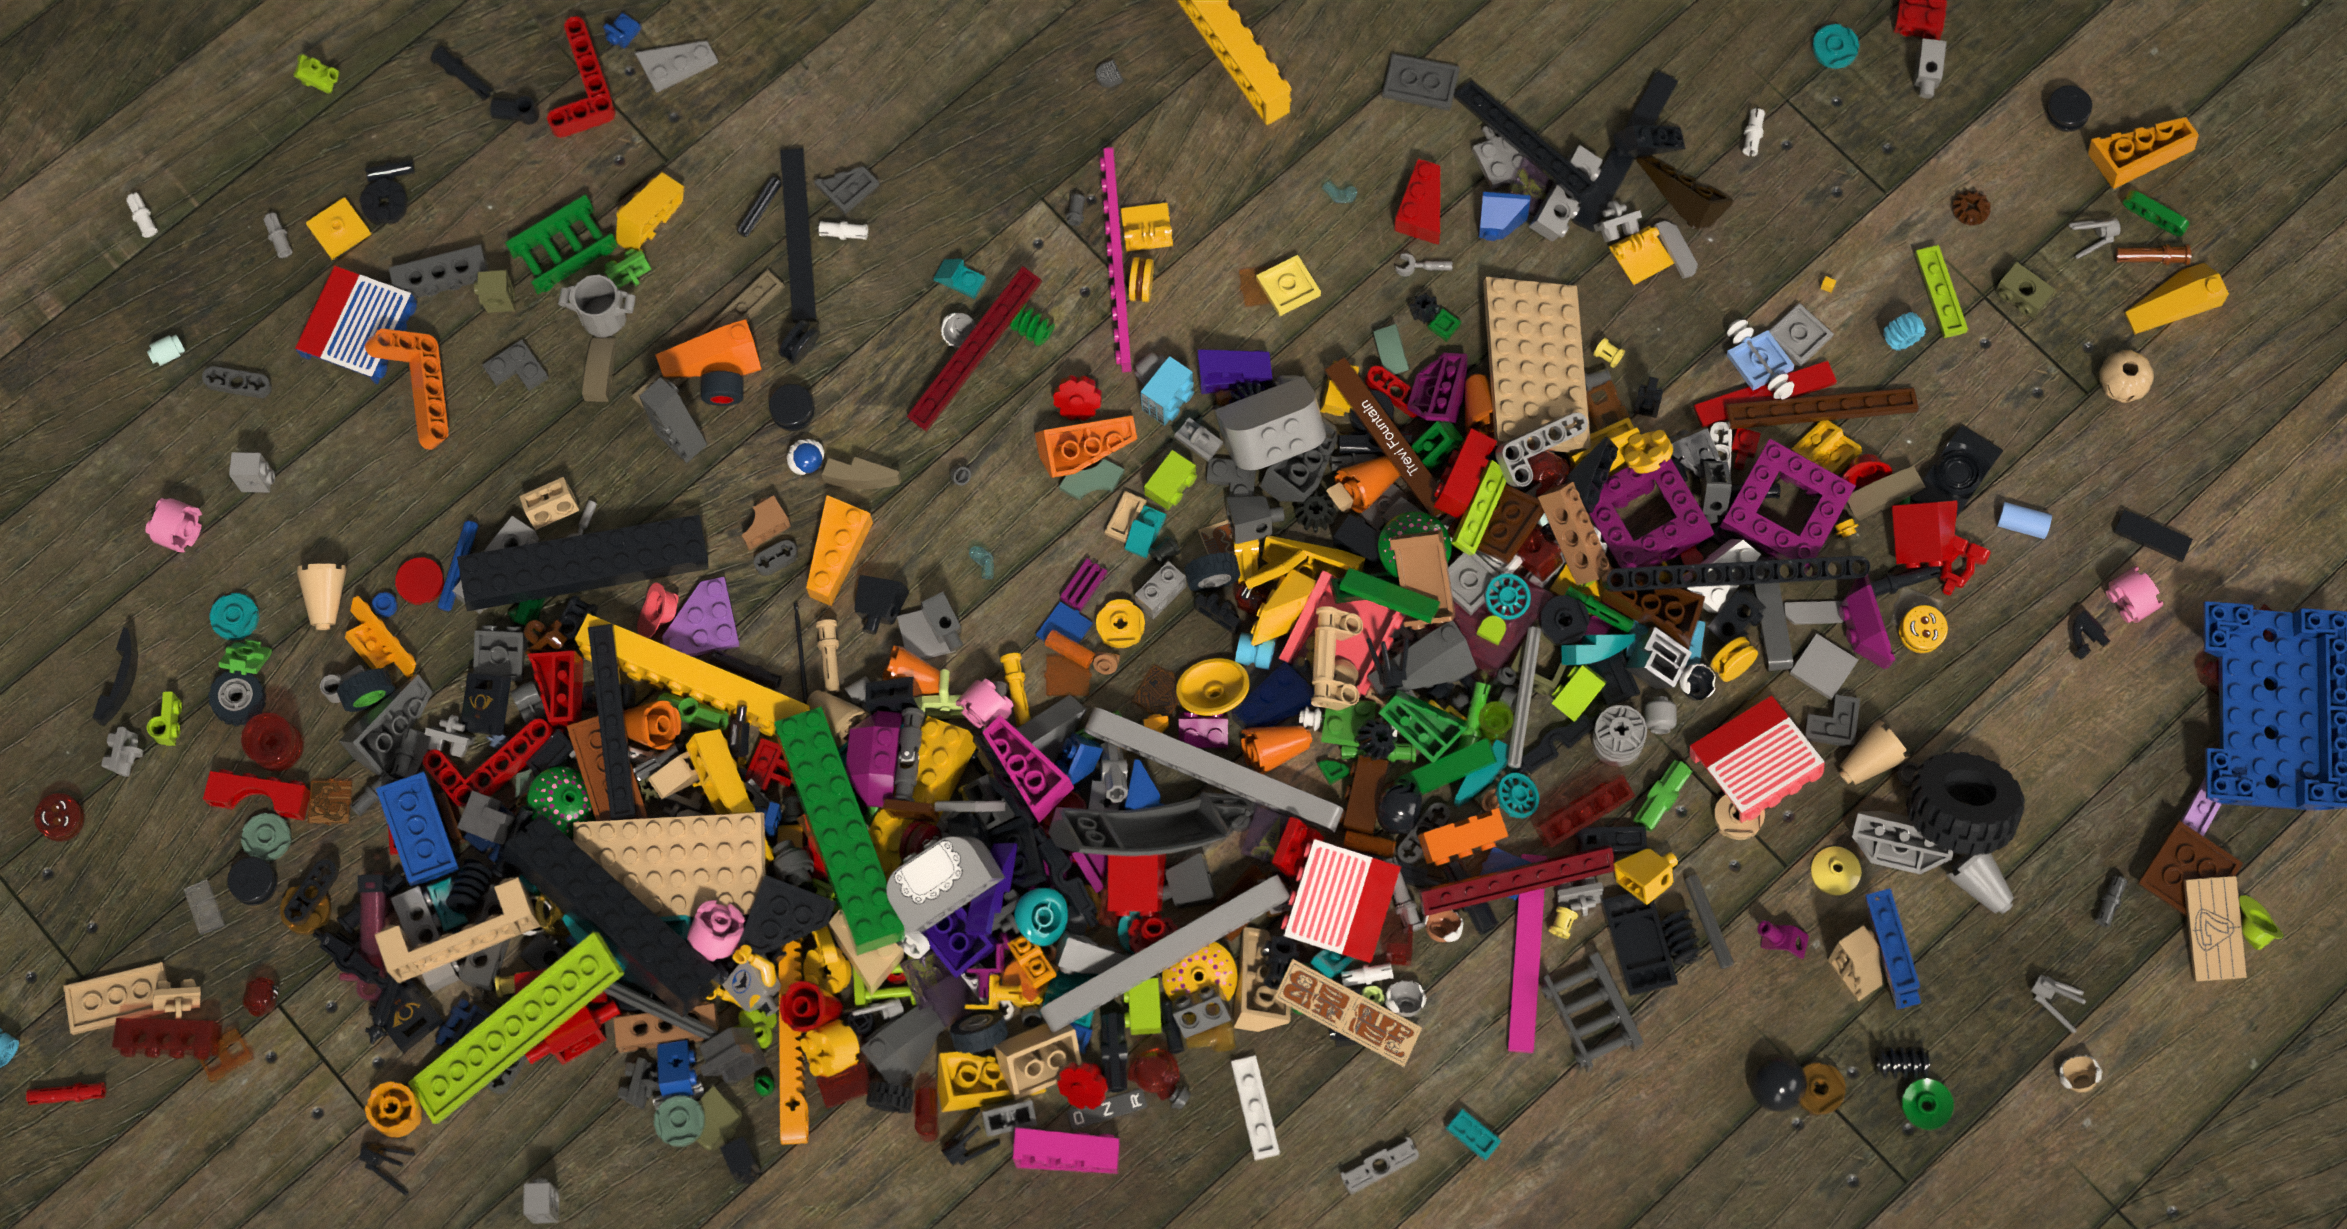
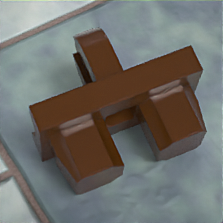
[524,619,567,655]

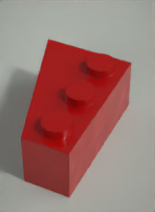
[1394,159,1440,245]

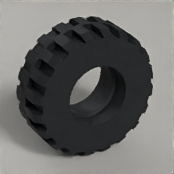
[1906,752,2025,856]

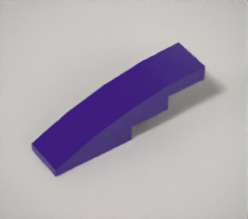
[965,843,1017,935]

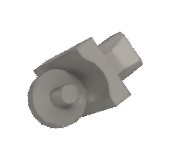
[1593,200,1642,242]
[1174,417,1223,462]
[424,714,475,757]
[101,727,144,777]
[1557,876,1603,917]

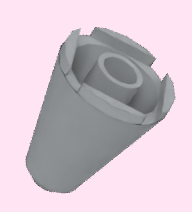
[1945,853,2014,914]

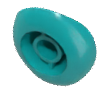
[1015,888,1068,946]

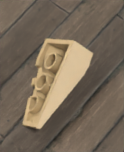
[1234,927,1291,1032]

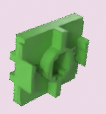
[219,639,272,675]

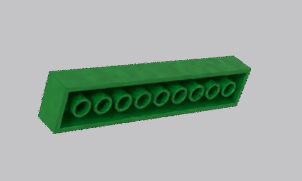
[774,707,905,956]

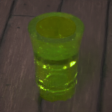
[1479,701,1514,744]

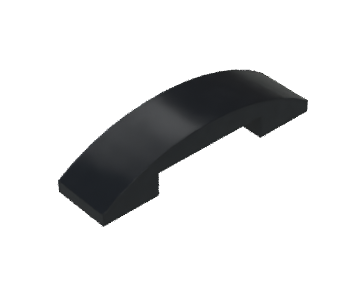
[92,627,138,726]

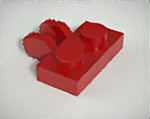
[745,738,792,793]

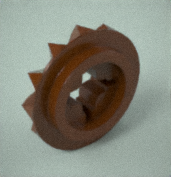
[1952,189,1991,226]

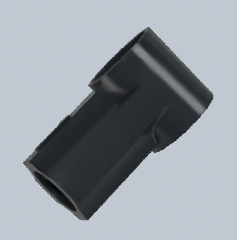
[490,96,540,125]

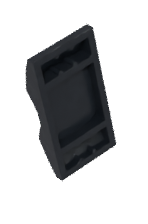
[1910,425,2003,519]
[1601,893,1678,997]

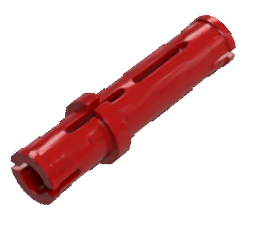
[26,1082,106,1105]

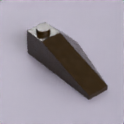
[1637,155,1734,229]

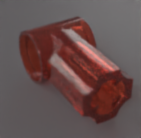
[914,1088,940,1142]

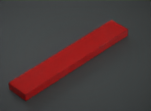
[1693,361,1837,428]

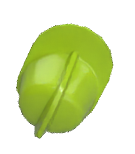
[2239,895,2284,950]

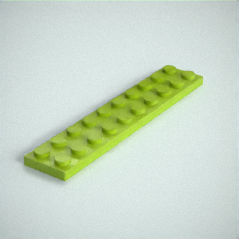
[408,932,625,1124]

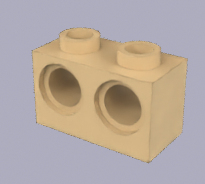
[519,477,580,530]

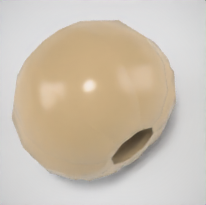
[2099,350,2154,403]

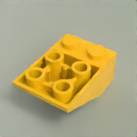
[1251,569,1317,646]

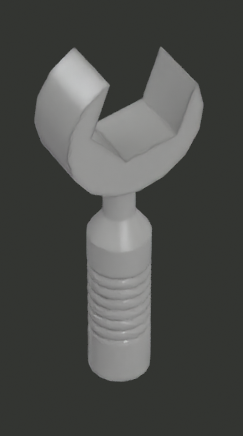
[1395,253,1452,277]
[566,500,597,538]

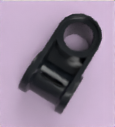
[558,595,598,644]

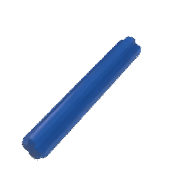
[438,521,478,611]

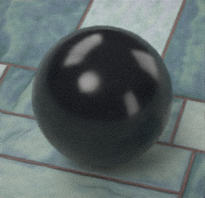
[1749,1054,1807,1112]

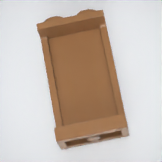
[1390,530,1456,630]

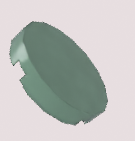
[241,813,291,862]
[654,1095,705,1147]

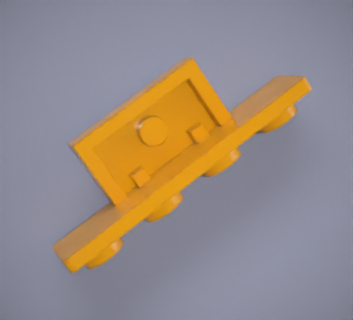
[345,596,416,678]

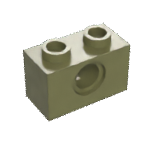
[1996,262,2056,319]
[474,270,515,313]

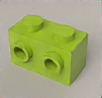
[1144,450,1197,510]
[1552,664,1607,722]
[1124,978,1162,1035]

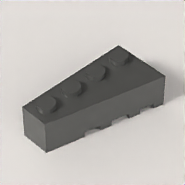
[639,377,707,464]

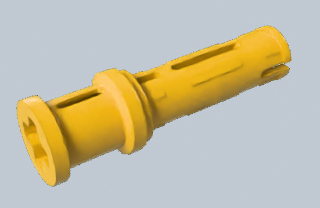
[1000,653,1031,728]

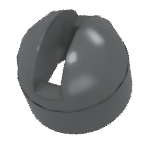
[950,465,971,486]
[1451,692,1471,713]
[1021,1005,1042,1027]

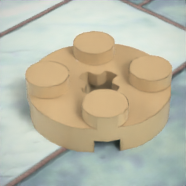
[1714,794,1765,840]

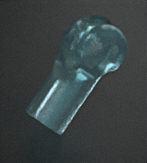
[1322,181,1357,203]
[969,546,994,580]

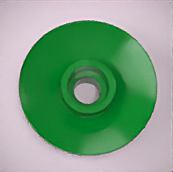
[1902,1079,1954,1130]

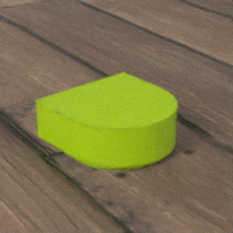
[1476,616,1506,646]

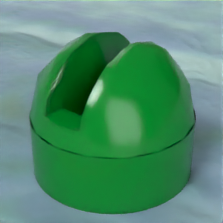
[754,1075,775,1096]

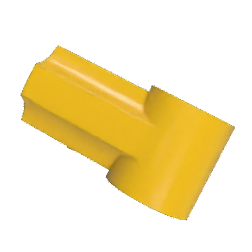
[1233,539,1259,586]

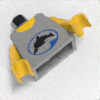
[706,945,781,1017]

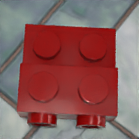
[1894,0,1947,40]
[1272,817,1324,880]

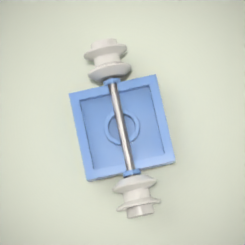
[1727,319,1794,399]

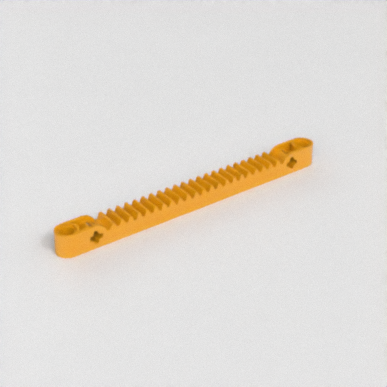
[778,824,809,1145]

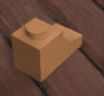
[742,495,791,551]

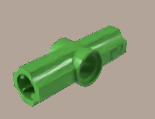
[657,692,729,732]
[1633,760,1692,832]

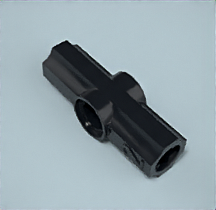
[1339,432,1412,457]
[1443,859,1499,935]
[1101,1013,1128,1093]

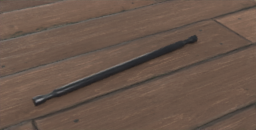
[794,603,808,704]

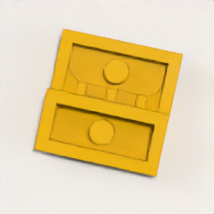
[1791,421,1862,475]

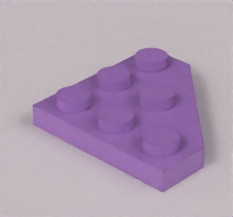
[662,577,740,657]

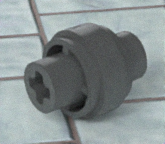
[772,840,814,890]

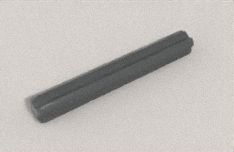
[1685,874,1734,969]

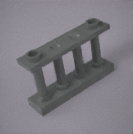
[1541,952,1644,1073]

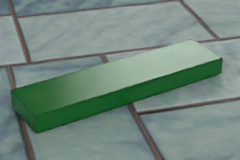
[1339,568,1440,624]
[1398,738,1497,795]

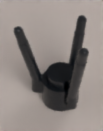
[1366,637,1409,689]
[941,1107,1001,1166]
[359,1142,415,1195]

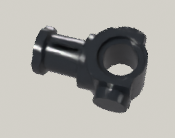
[1262,936,1300,990]

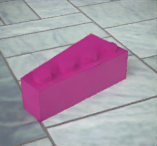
[982,715,1074,823]
[1013,1128,1120,1174]

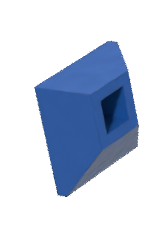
[1054,733,1103,785]

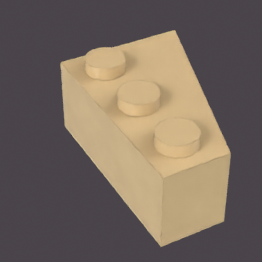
[829,910,904,996]
[1828,926,1882,1001]

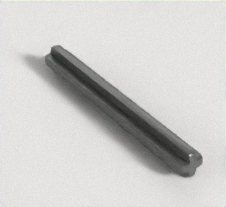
[604,982,719,1041]

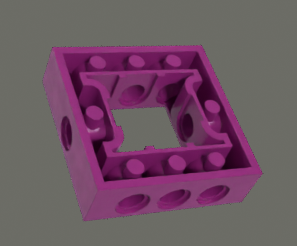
[1720,439,1856,574]
[1589,458,1714,576]

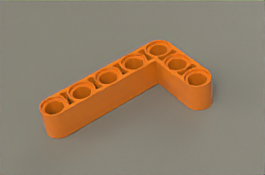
[365,329,449,450]

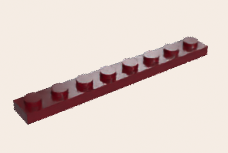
[906,266,1043,432]
[1419,845,1615,916]

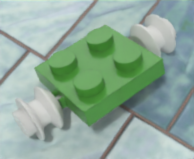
[1299,700,1398,747]

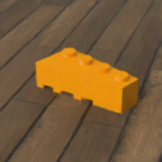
[2088,117,2199,189]
[806,495,873,606]

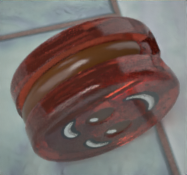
[34,793,85,842]

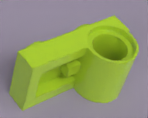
[147,692,182,746]

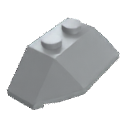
[1852,811,1953,874]

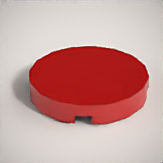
[395,557,444,605]

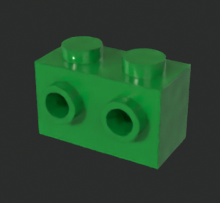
[1411,421,1464,472]

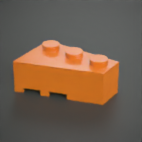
[1418,808,1508,866]

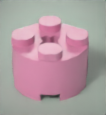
[146,498,202,553]
[2105,566,2163,623]
[956,678,1014,729]
[687,900,745,961]

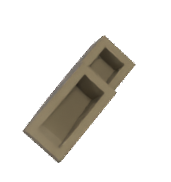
[582,338,616,402]
[822,457,901,489]
[1847,466,1926,521]

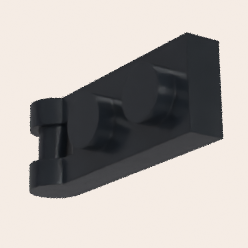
[1575,826,1647,854]

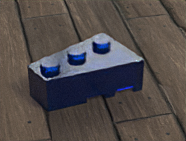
[1232,662,1314,730]

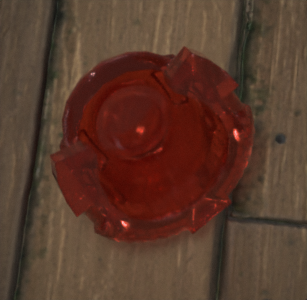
[1527,450,1570,499]
[1128,1049,1180,1102]

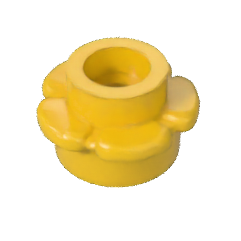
[1835,518,1858,538]

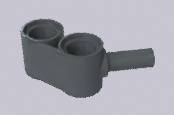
[510,681,548,737]

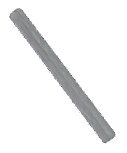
[1507,626,1541,768]

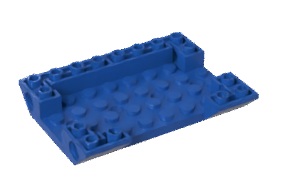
[2203,601,2347,811]

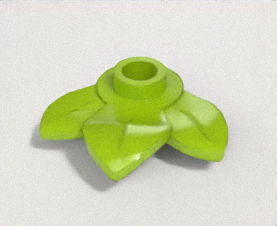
[733,1008,777,1049]

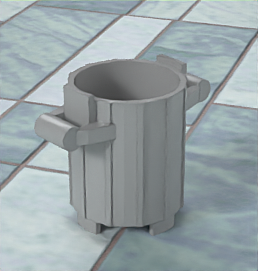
[558,275,636,338]

